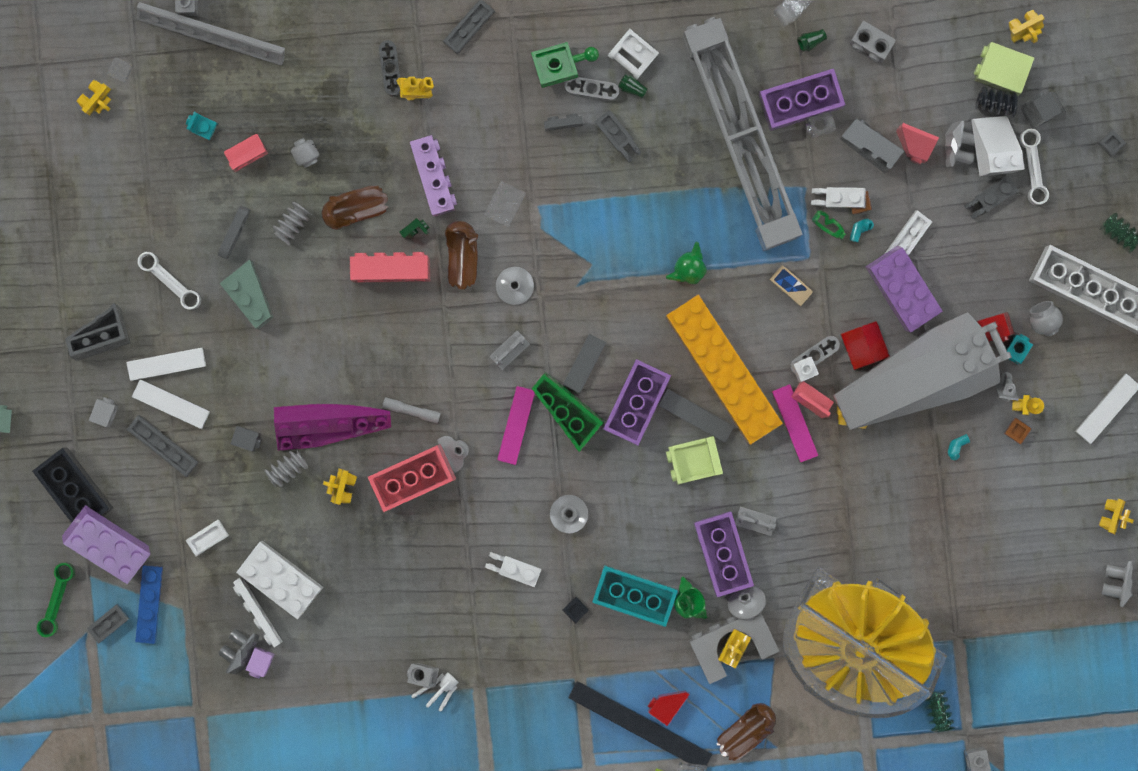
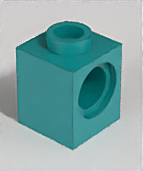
[1006,334,1033,365]

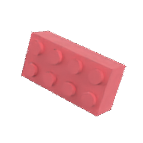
[350,252,430,283]
[368,444,456,512]

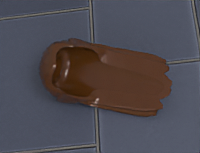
[322,186,388,230]
[445,221,479,290]
[717,703,776,761]

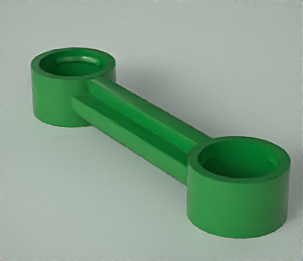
[36,562,75,637]

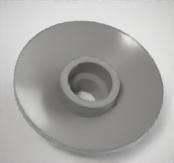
[496,267,534,305]
[550,495,588,533]
[728,586,766,620]

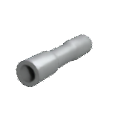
[382,397,441,424]

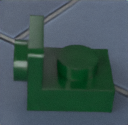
[399,218,430,239]

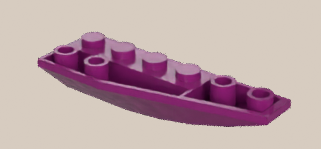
[274,404,391,451]

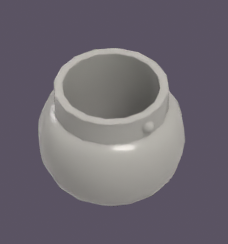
[1030,301,1063,336]

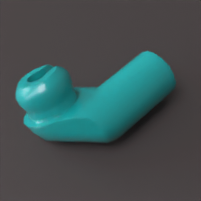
[849,219,874,243]
[947,434,970,460]

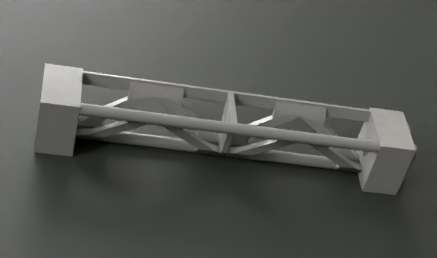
[682,17,803,251]

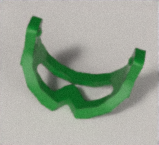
[812,210,846,239]

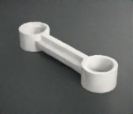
[1019,129,1049,206]
[138,252,201,310]

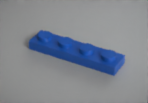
[135,565,163,644]

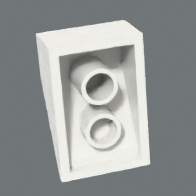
[972,116,1025,176]

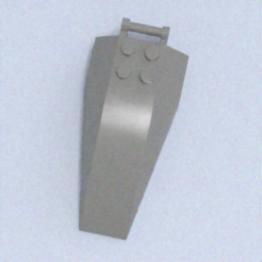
[833,312,1012,430]

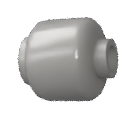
[291,138,319,168]

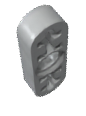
[564,77,619,101]
[790,336,840,374]

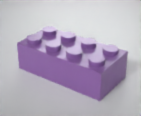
[759,69,845,131]
[865,246,943,333]
[603,359,671,446]
[62,505,150,584]
[693,511,754,597]

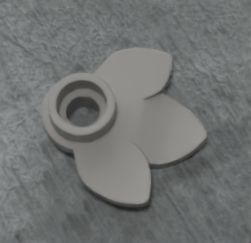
[437,436,469,473]

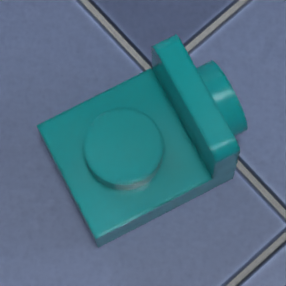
[186,112,218,141]

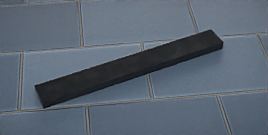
[568,681,712,771]

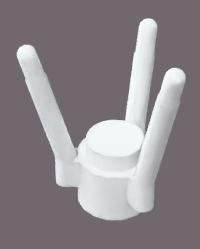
[411,672,459,711]

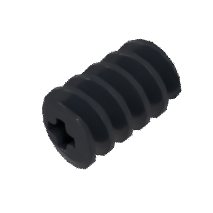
[975,86,1018,118]

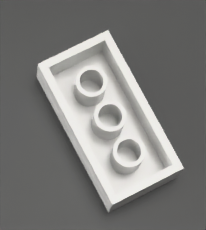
[236,541,323,619]

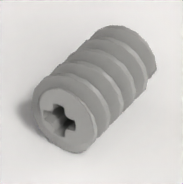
[273,202,311,245]
[264,449,308,488]

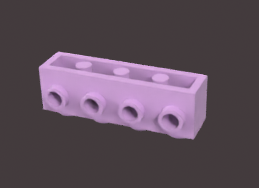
[410,135,457,217]

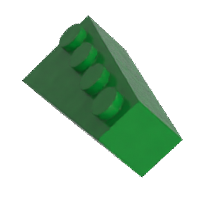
[532,372,605,452]

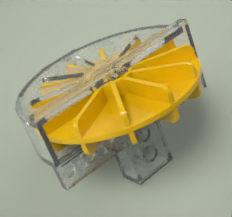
[783,567,947,718]

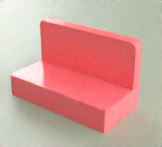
[224,134,268,172]
[791,381,834,418]

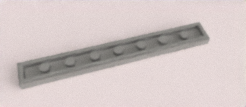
[137,2,285,65]

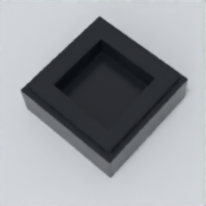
[562,596,589,624]

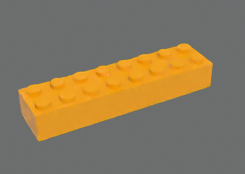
[665,294,783,445]

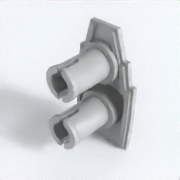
[945,121,975,168]
[1102,561,1134,607]

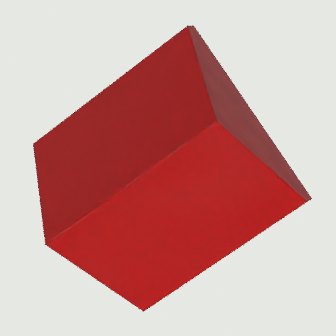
[840,321,890,370]

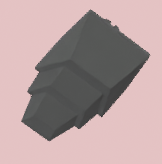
[219,629,259,675]

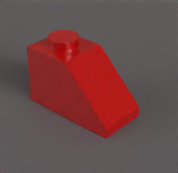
[647,690,690,726]

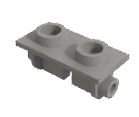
[489,331,530,370]
[995,372,1019,402]
[735,507,777,536]

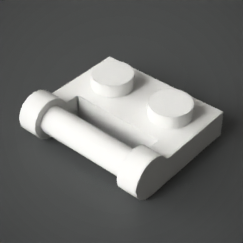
[608,29,659,80]

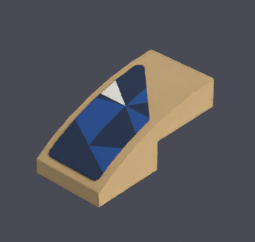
[769,265,813,306]

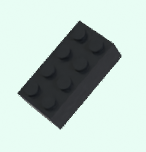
[32,447,114,523]

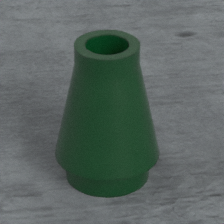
[797,29,827,52]
[618,74,648,98]

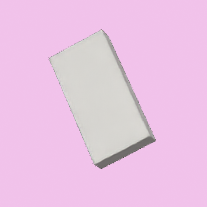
[186,520,229,556]

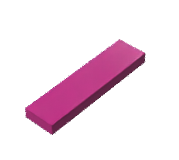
[772,384,818,463]
[497,386,535,465]

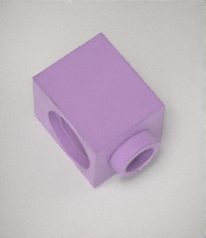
[246,647,275,678]

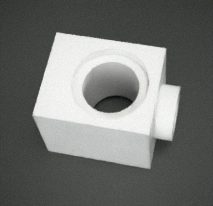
[791,357,819,382]

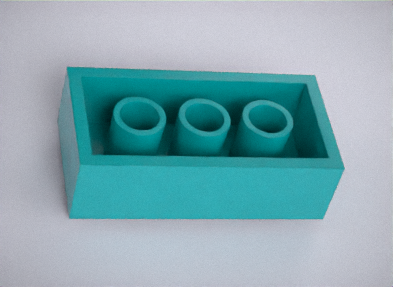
[592,565,678,627]

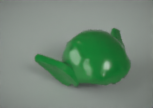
[666,241,707,285]
[674,576,707,619]

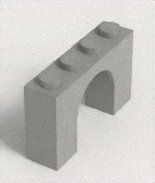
[689,613,779,684]

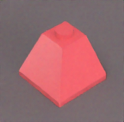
[896,123,939,165]

